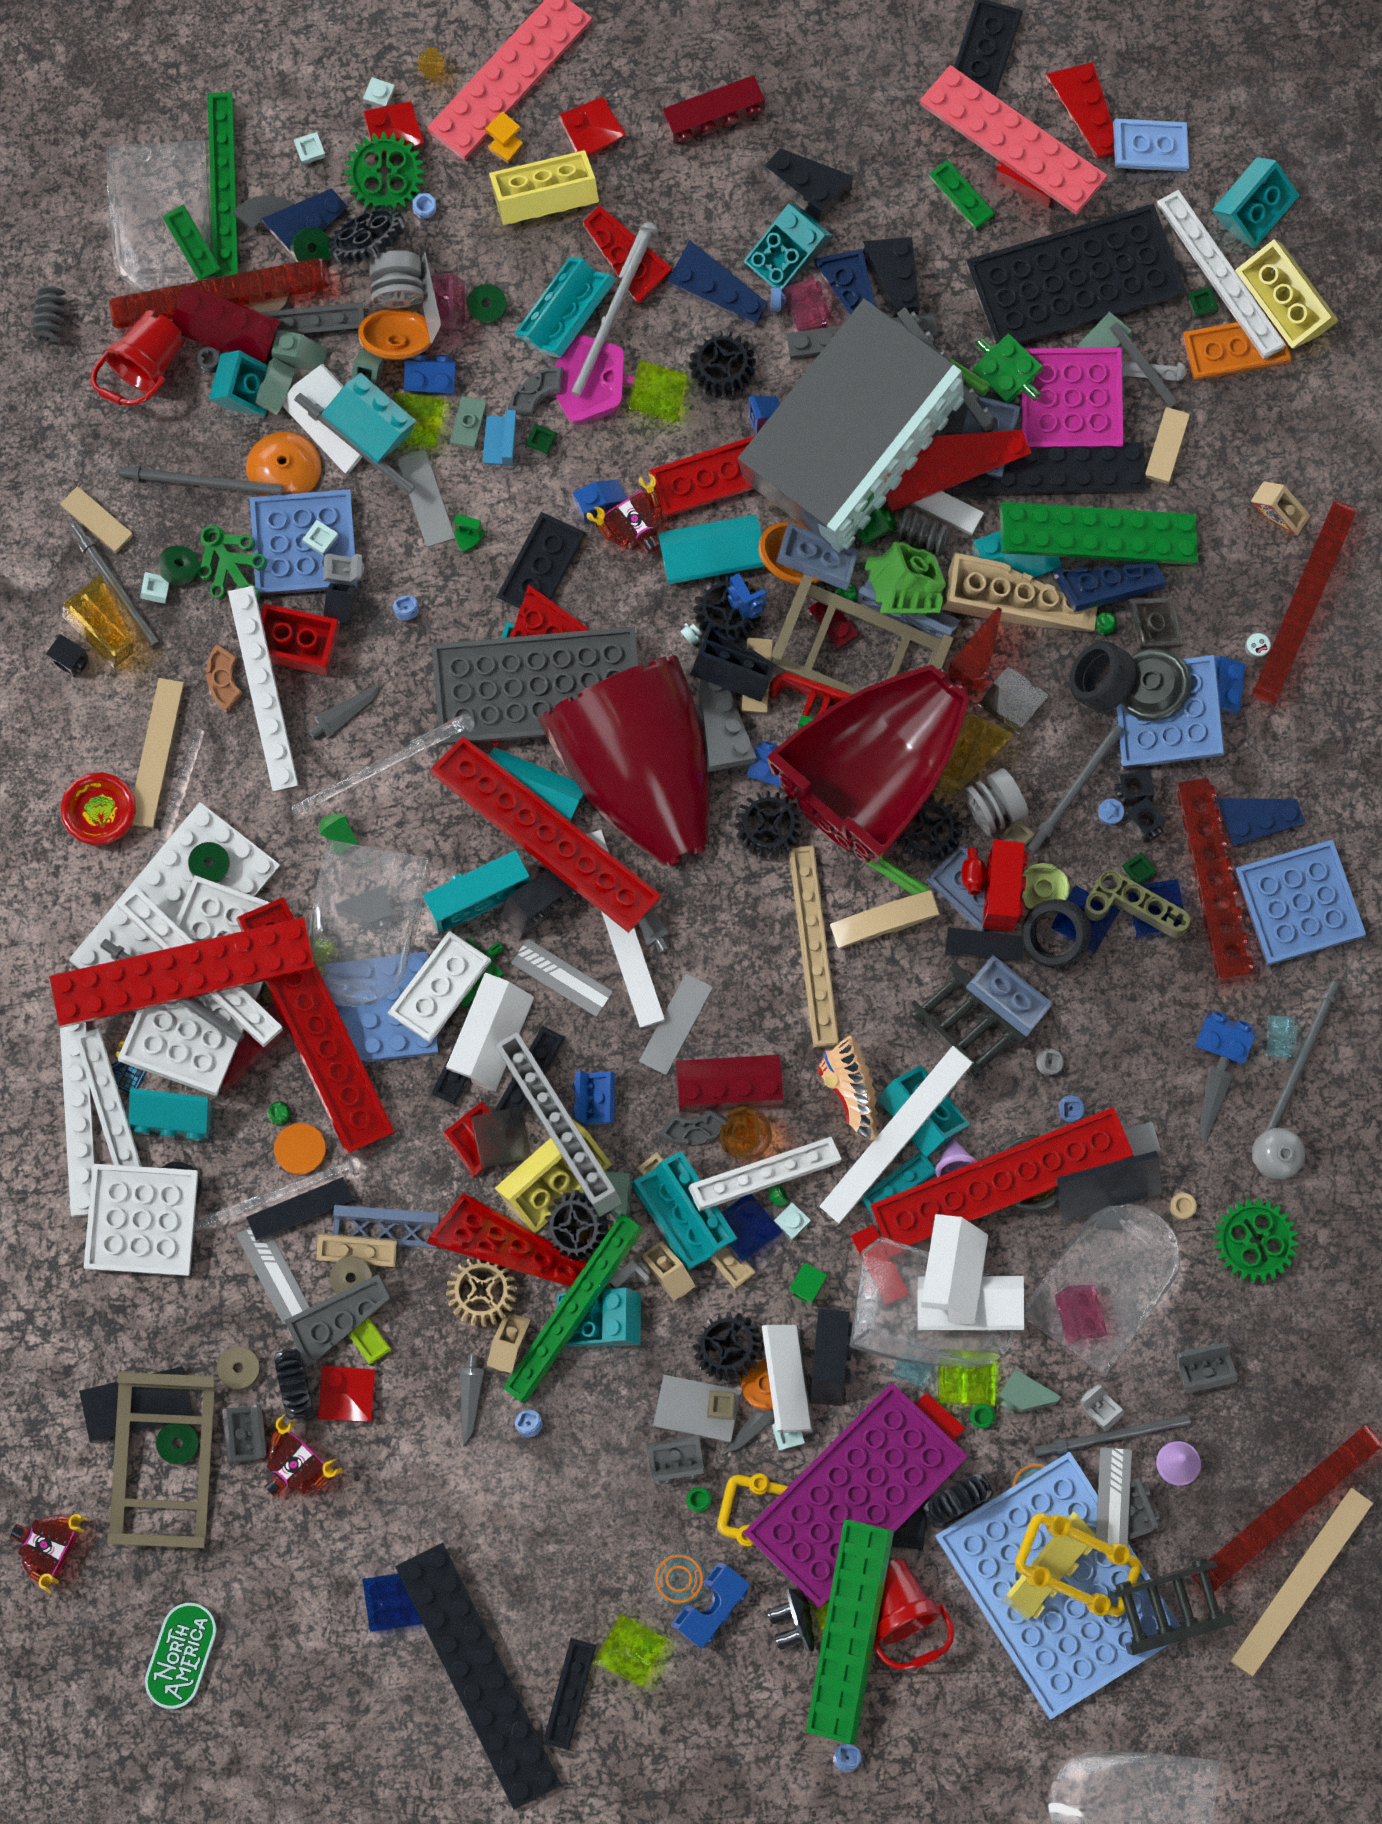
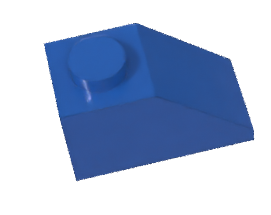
[748,395,780,434]
[572,479,628,524]

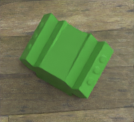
[865,541,946,615]

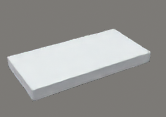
[388,931,492,1043]

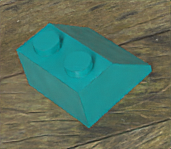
[209,350,268,417]

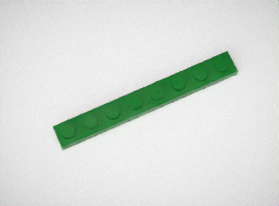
[208,92,239,281]
[503,1213,644,1404]

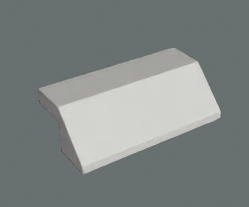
[282,364,362,474]
[446,973,534,1092]
[921,1214,988,1325]
[918,1276,1024,1330]
[762,1325,814,1434]

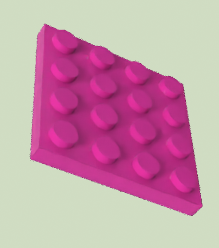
[1021,347,1123,448]

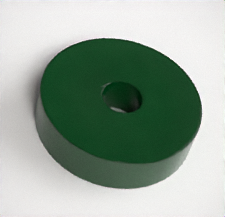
[290,227,331,268]
[467,284,507,325]
[158,545,199,585]
[188,842,230,883]
[156,1423,199,1465]

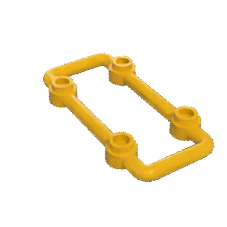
[717,1473,788,1548]
[1015,1513,1142,1617]

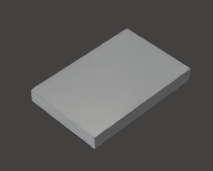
[653,1375,741,1443]

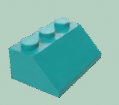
[1212,157,1300,249]
[321,372,416,464]
[972,531,1061,579]
[877,1065,971,1157]
[129,1088,213,1142]

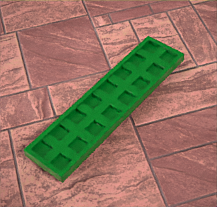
[999,502,1198,565]
[806,1519,894,1744]

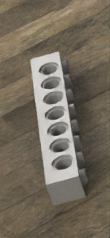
[495,1032,622,1217]

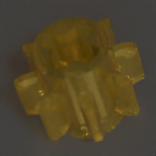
[417,47,444,79]

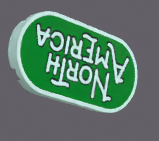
[145,1603,217,1709]

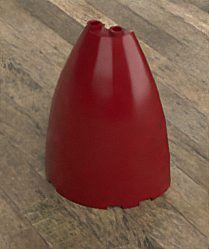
[538,655,710,867]
[766,665,970,863]

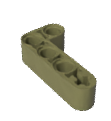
[1084,870,1190,938]

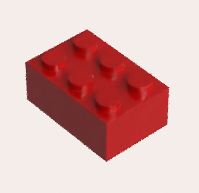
[261,603,340,676]
[982,839,1028,931]

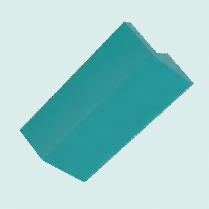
[514,257,616,358]
[657,514,765,584]
[489,748,584,823]
[631,1151,737,1271]

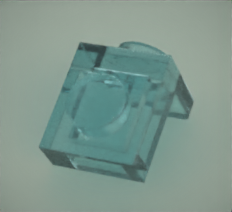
[1266,1015,1295,1057]

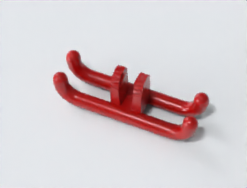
[769,672,853,716]

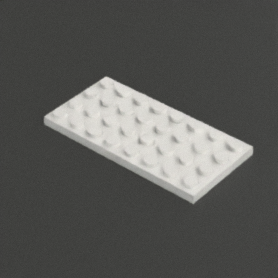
[69,802,280,1014]
[118,876,292,1097]

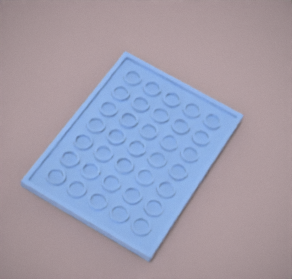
[934,1452,1180,1720]

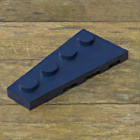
[667,240,767,327]

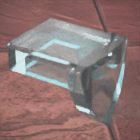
[892,1348,934,1389]

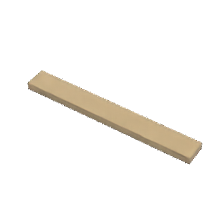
[789,845,839,1049]
[1230,1488,1373,1677]

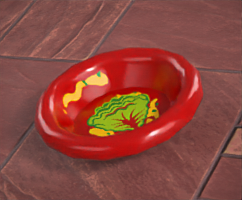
[60,772,136,846]

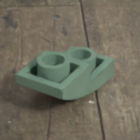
[255,357,295,415]

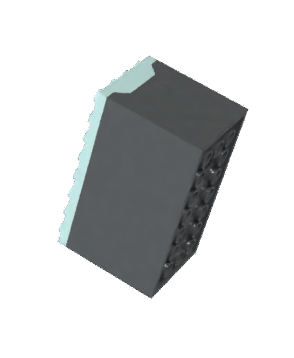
[737,299,964,553]

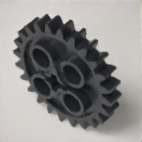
[328,205,406,266]

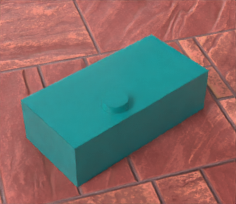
[423,850,530,934]

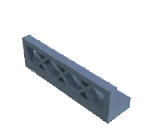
[857,578,960,638]
[333,1205,440,1249]

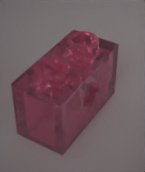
[431,273,465,332]

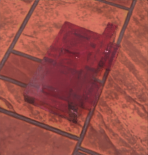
[783,274,830,332]
[1055,1285,1107,1344]

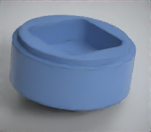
[771,287,786,312]
[393,596,419,621]
[1098,799,1124,826]
[1058,1095,1085,1122]
[515,1410,543,1437]
[833,1744,862,1772]

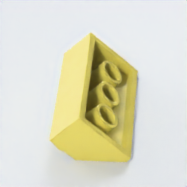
[489,150,599,225]
[1235,239,1339,349]
[495,1119,612,1233]
[1002,1511,1096,1621]

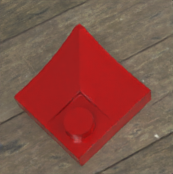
[558,96,626,157]
[363,101,424,160]
[442,1101,516,1178]
[318,1366,375,1422]

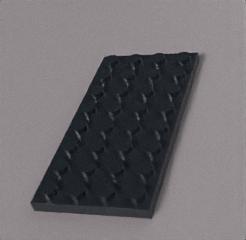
[965,203,1187,345]

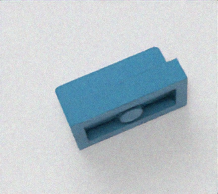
[483,410,517,466]

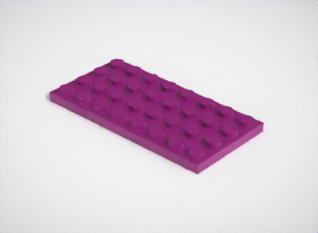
[743,1382,968,1609]

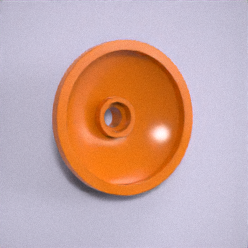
[358,309,431,360]
[246,431,322,496]
[758,522,821,585]

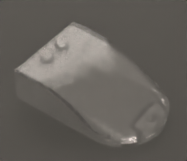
[106,140,212,297]
[308,840,430,1006]
[1024,1204,1180,1377]
[850,1237,1015,1369]
[1048,1750,1219,1824]

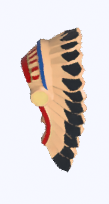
[816,1035,880,1141]

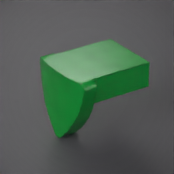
[453,514,485,553]
[319,814,359,857]

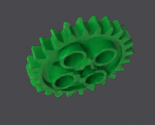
[344,132,425,209]
[1212,1198,1299,1284]

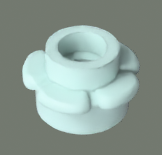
[680,623,703,647]

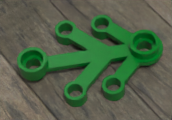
[197,525,268,601]

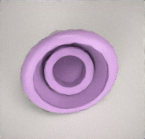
[935,1140,977,1178]
[1156,1441,1201,1486]

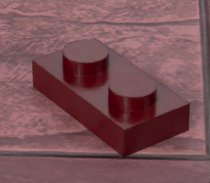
[808,602,858,651]

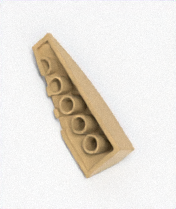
[941,553,1097,632]

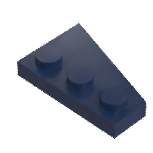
[260,188,348,255]
[814,249,876,316]
[1215,798,1305,848]

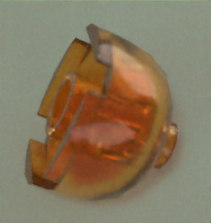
[720,1106,772,1160]

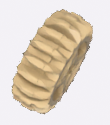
[446,1258,517,1327]

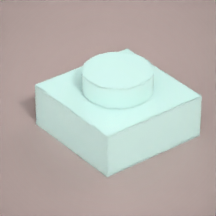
[363,77,395,108]
[294,132,326,165]
[302,520,338,556]
[140,572,169,604]
[774,1203,811,1240]
[772,1424,805,1452]

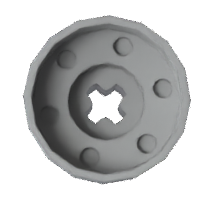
[368,251,424,310]
[963,768,1029,836]

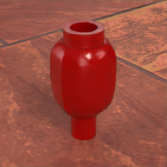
[962,847,987,895]

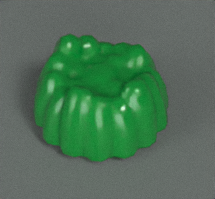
[835,583,859,602]
[1095,612,1117,636]
[267,1101,292,1126]
[767,1184,788,1206]
[969,1404,995,1429]
[686,1487,712,1513]

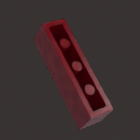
[662,75,765,144]
[221,1002,289,1092]

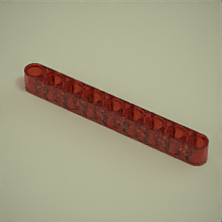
[108,258,330,328]
[1251,499,1358,706]
[1191,1424,1382,1592]

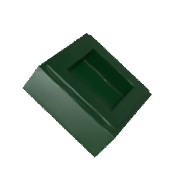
[1187,286,1219,319]
[525,424,558,457]
[1121,852,1157,885]

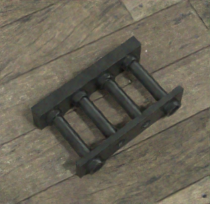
[910,962,1028,1083]
[1109,1557,1234,1655]

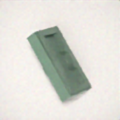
[450,396,487,450]

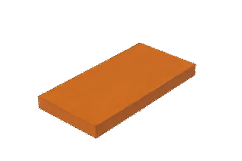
[1182,316,1292,381]

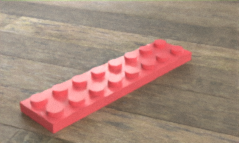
[427,0,592,160]
[920,65,1107,215]

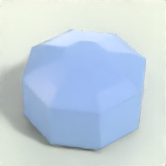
[413,193,436,219]

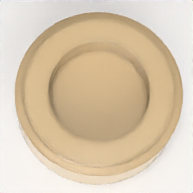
[1170,1193,1197,1220]

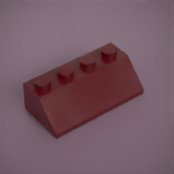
[172,284,281,364]
[676,1054,783,1113]

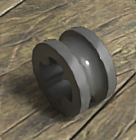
[197,347,220,372]

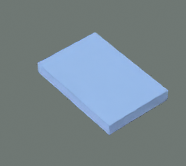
[1113,119,1189,171]

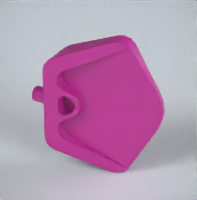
[554,335,634,425]

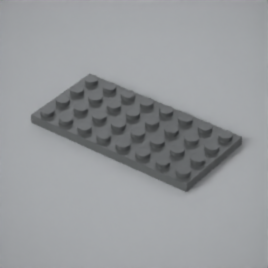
[431,626,638,746]

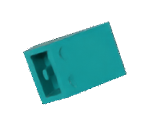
[743,203,833,291]
[557,1288,641,1347]

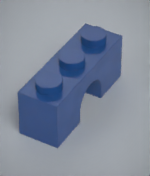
[670,1562,750,1649]

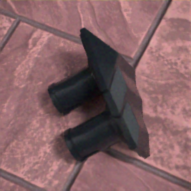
[767,1588,815,1652]

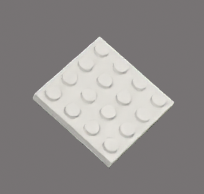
[84,1164,198,1276]

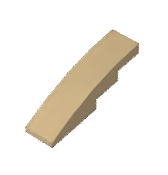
[830,890,940,949]

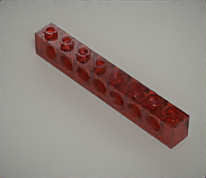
[1176,778,1254,985]

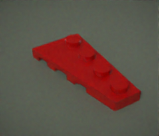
[1045,62,1115,160]
[583,205,672,306]

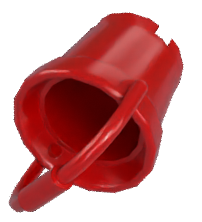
[90,310,186,406]
[873,1558,955,1670]

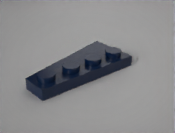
[1053,563,1167,612]

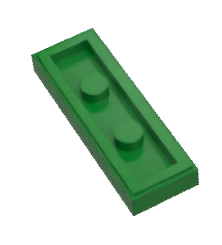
[928,160,995,231]
[162,204,221,282]

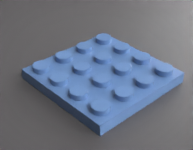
[250,489,358,596]
[1117,655,1225,769]
[1234,839,1366,966]
[324,952,439,1063]

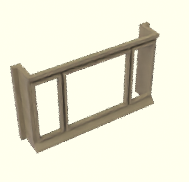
[770,574,953,694]
[107,1372,215,1548]

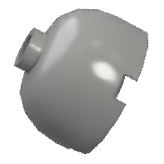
[1252,1128,1305,1179]

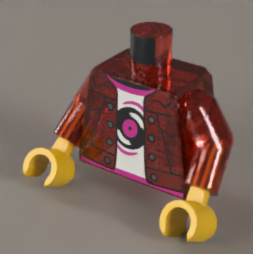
[586,473,663,554]
[264,1414,343,1498]
[10,1514,88,1594]

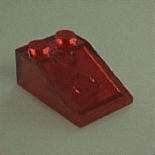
[948,607,1002,696]

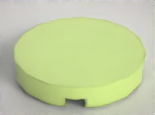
[1020,863,1070,915]

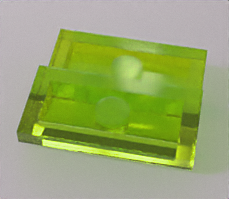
[628,360,688,422]
[393,392,444,448]
[938,1350,996,1406]

